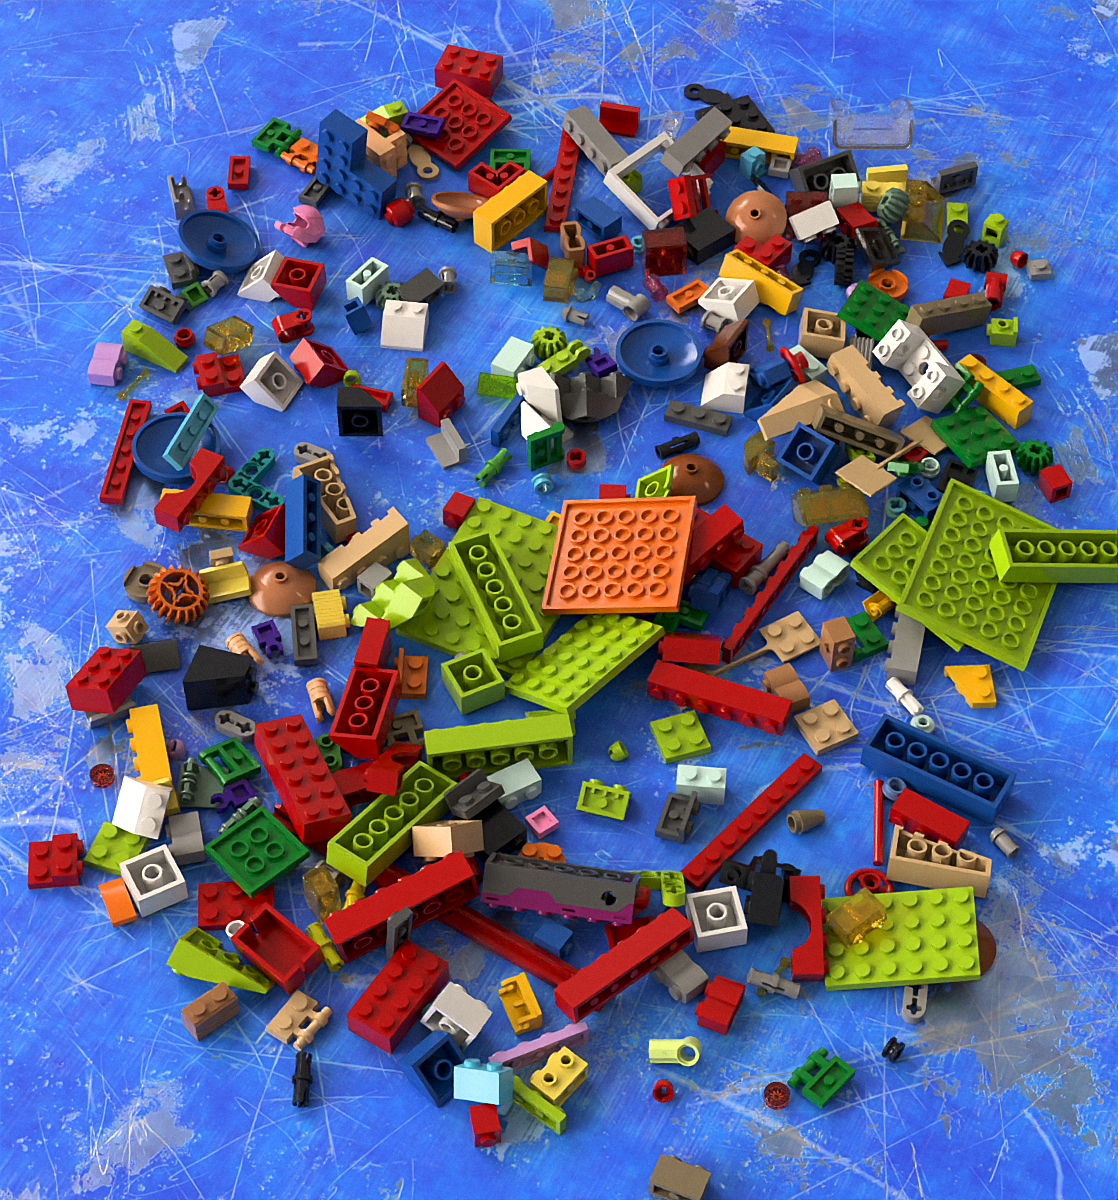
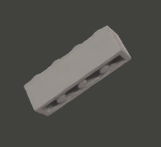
[562,105,629,176]
[660,107,733,177]
[884,604,925,686]

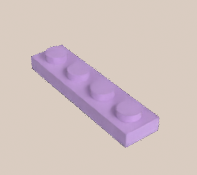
[488,1021,589,1071]

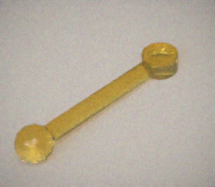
[762,318,774,352]
[117,368,150,401]
[756,957,790,997]

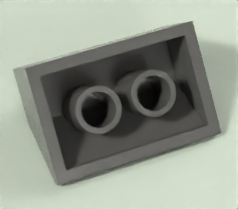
[788,149,862,207]

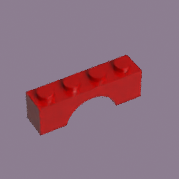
[154,448,227,533]
[364,741,423,796]
[787,876,829,981]

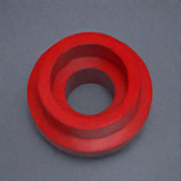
[174,328,195,348]

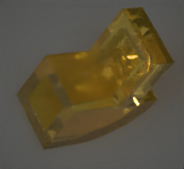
[743,430,779,482]

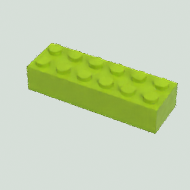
[989,528,1118,583]
[448,529,543,663]
[424,713,573,780]
[326,760,458,887]

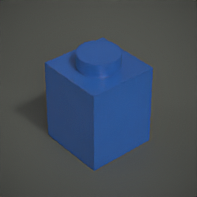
[339,296,373,335]
[534,918,575,960]

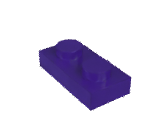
[400,111,446,139]

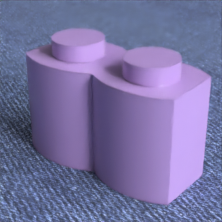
[87,342,128,386]

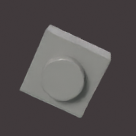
[768,156,792,179]
[1026,259,1052,281]

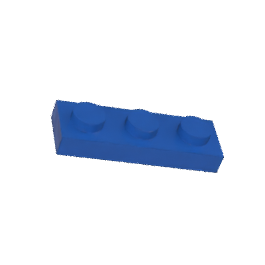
[491,392,527,448]

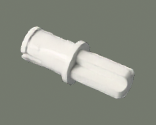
[885,677,924,716]

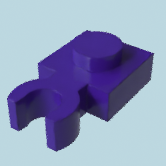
[585,347,618,378]
[251,619,284,660]
[210,778,257,814]

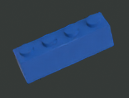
[285,474,321,570]

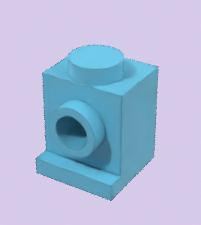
[739,145,767,182]

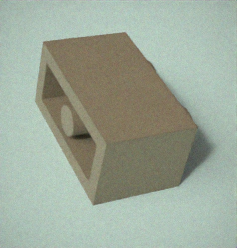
[648,1154,711,1200]

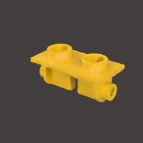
[862,590,897,622]

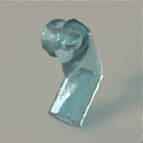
[574,281,602,303]

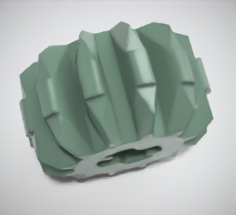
[876,187,910,224]
[375,280,406,312]

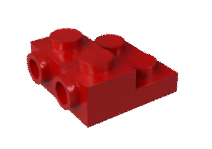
[192,352,245,397]
[28,833,84,889]

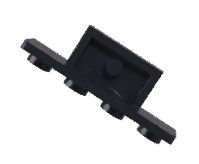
[719,856,802,903]

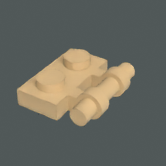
[266,990,333,1051]

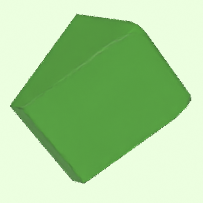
[179,281,209,309]

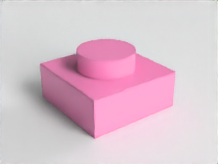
[525,805,559,839]

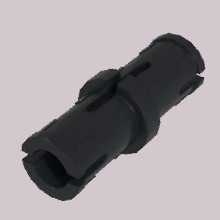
[418,205,459,233]
[655,431,700,459]
[292,1052,313,1108]

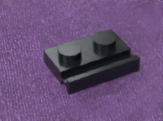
[936,457,979,494]

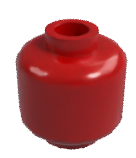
[384,197,415,228]

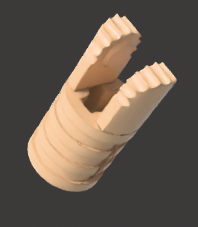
[225,632,265,666]
[306,678,336,723]

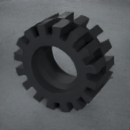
[834,247,854,286]

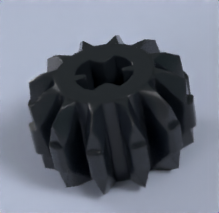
[820,231,855,265]
[963,239,998,273]

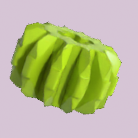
[531,325,567,359]

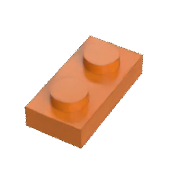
[666,279,709,314]

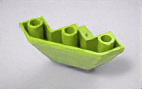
[350,558,435,629]

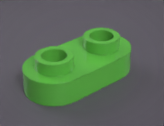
[315,733,343,773]

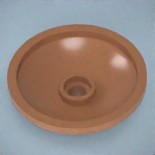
[725,190,787,245]
[431,191,489,222]
[248,561,316,617]

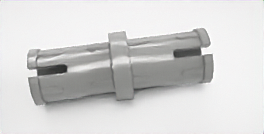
[746,968,800,999]

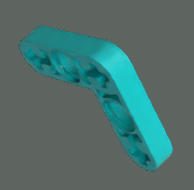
[228,448,284,512]

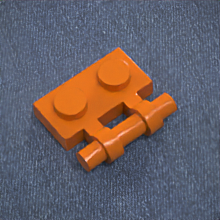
[365,110,400,136]
[281,137,318,175]

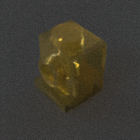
[410,530,446,571]

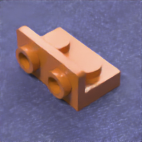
[394,648,428,699]

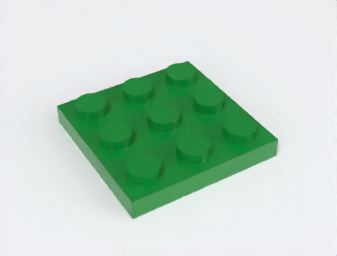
[836,279,910,342]
[930,405,1020,469]
[204,805,310,899]

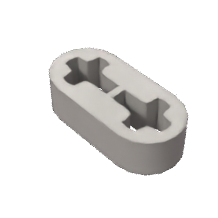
[294,442,331,464]
[215,710,255,743]
[901,984,928,1024]

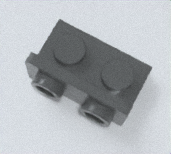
[931,161,978,194]
[163,251,199,289]
[139,285,191,325]
[443,768,505,820]

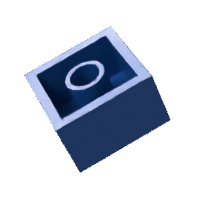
[775,422,842,486]

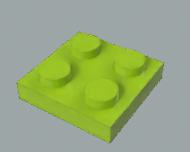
[649,710,711,765]
[83,821,151,877]

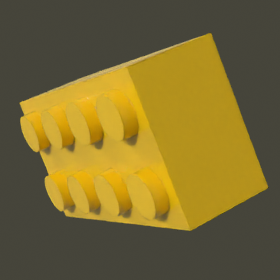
[473,170,547,254]

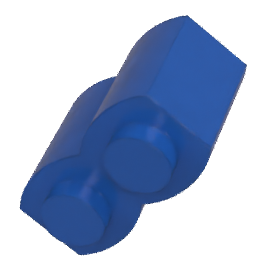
[749,358,792,388]

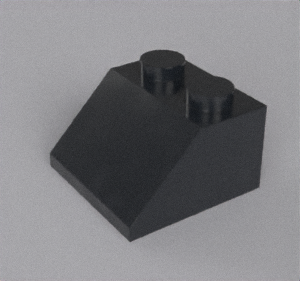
[337,387,383,436]

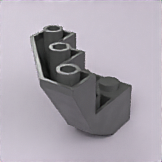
[548,372,631,422]

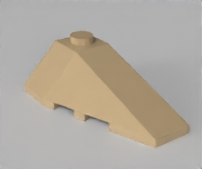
[757,380,845,441]

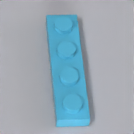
[162,393,220,471]

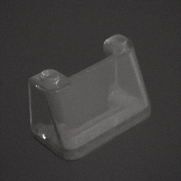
[828,98,914,150]

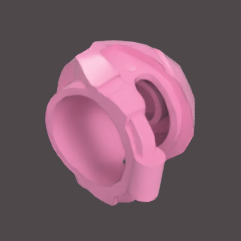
[274,204,325,248]

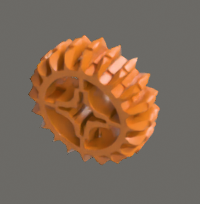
[146,564,210,625]

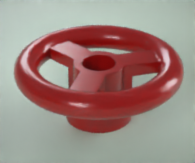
[779,347,809,385]
[844,868,894,896]

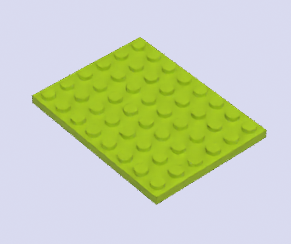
[895,478,1057,671]
[396,497,561,678]

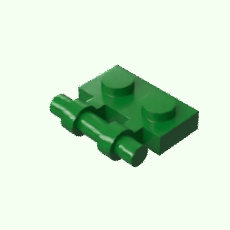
[251,117,302,158]
[944,362,985,414]
[787,1047,856,1110]

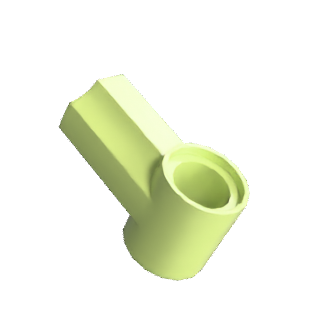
[649,1036,703,1066]

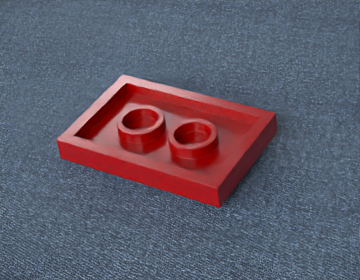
[198,881,275,931]

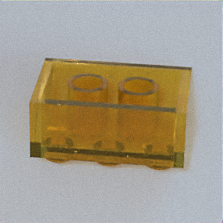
[900,179,945,243]
[791,482,870,526]

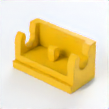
[498,972,542,1036]

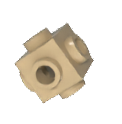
[105,610,149,644]

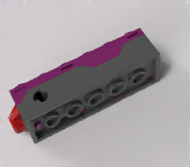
[481,852,650,927]

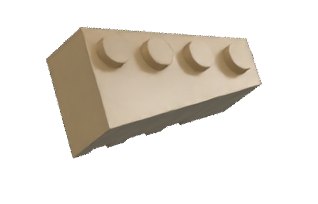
[826,344,906,428]
[292,454,357,544]
[318,507,410,591]
[886,824,992,898]

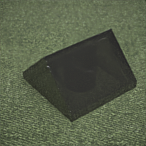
[854,227,901,273]

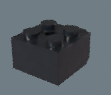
[743,848,786,927]

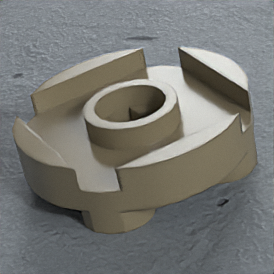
[123,562,163,605]

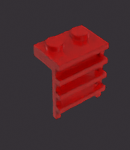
[667,173,719,221]

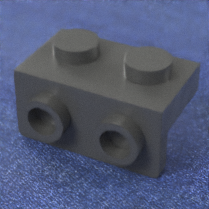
[655,791,701,844]

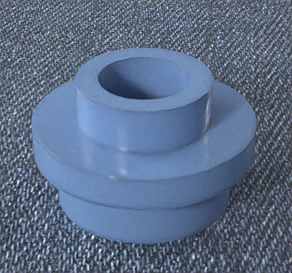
[882,777,906,801]

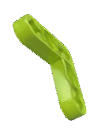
[624,870,686,907]

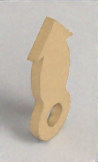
[407,144,439,181]

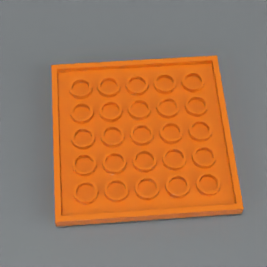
[541,496,698,615]

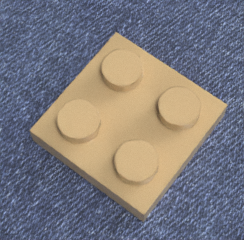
[793,699,859,756]

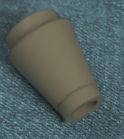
[787,809,825,834]

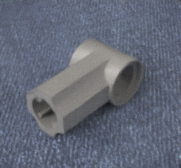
[606,285,650,321]

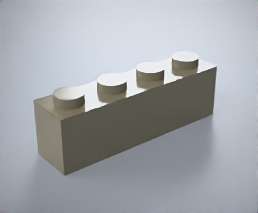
[906,292,992,336]
[812,404,905,461]

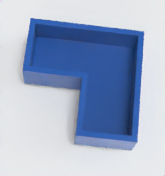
[316,109,397,220]

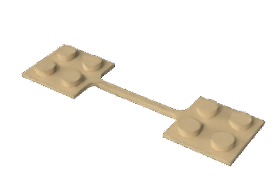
[835,415,948,497]
[677,611,820,712]

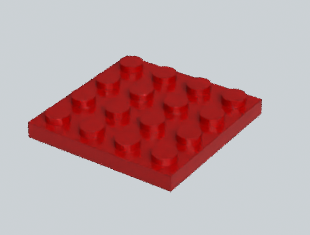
[400,78,512,171]

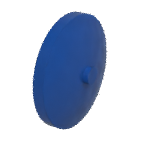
[177,209,260,273]
[616,319,702,387]
[132,412,221,484]

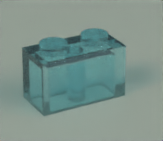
[490,250,534,287]

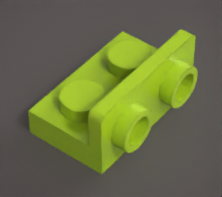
[576,779,632,821]

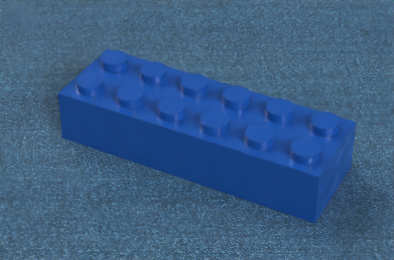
[860,713,1016,825]

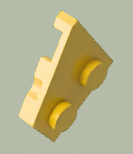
[944,664,996,709]

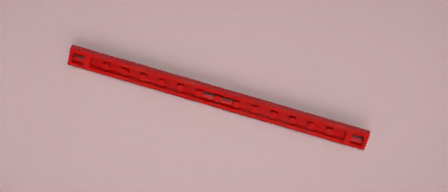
[272,803,607,1013]

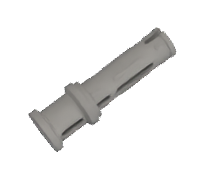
[738,541,790,595]

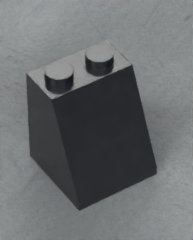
[182,645,259,711]

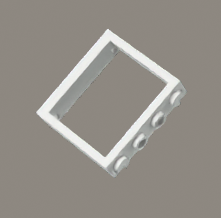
[603,132,714,233]

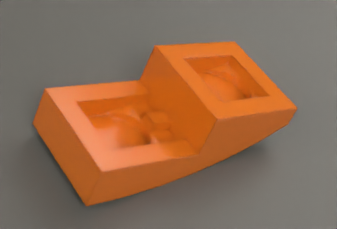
[98,877,138,928]

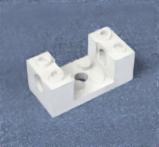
[872,319,966,414]

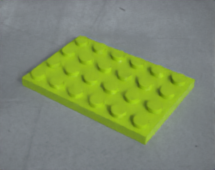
[849,513,966,652]
[505,613,665,715]
[822,886,981,991]

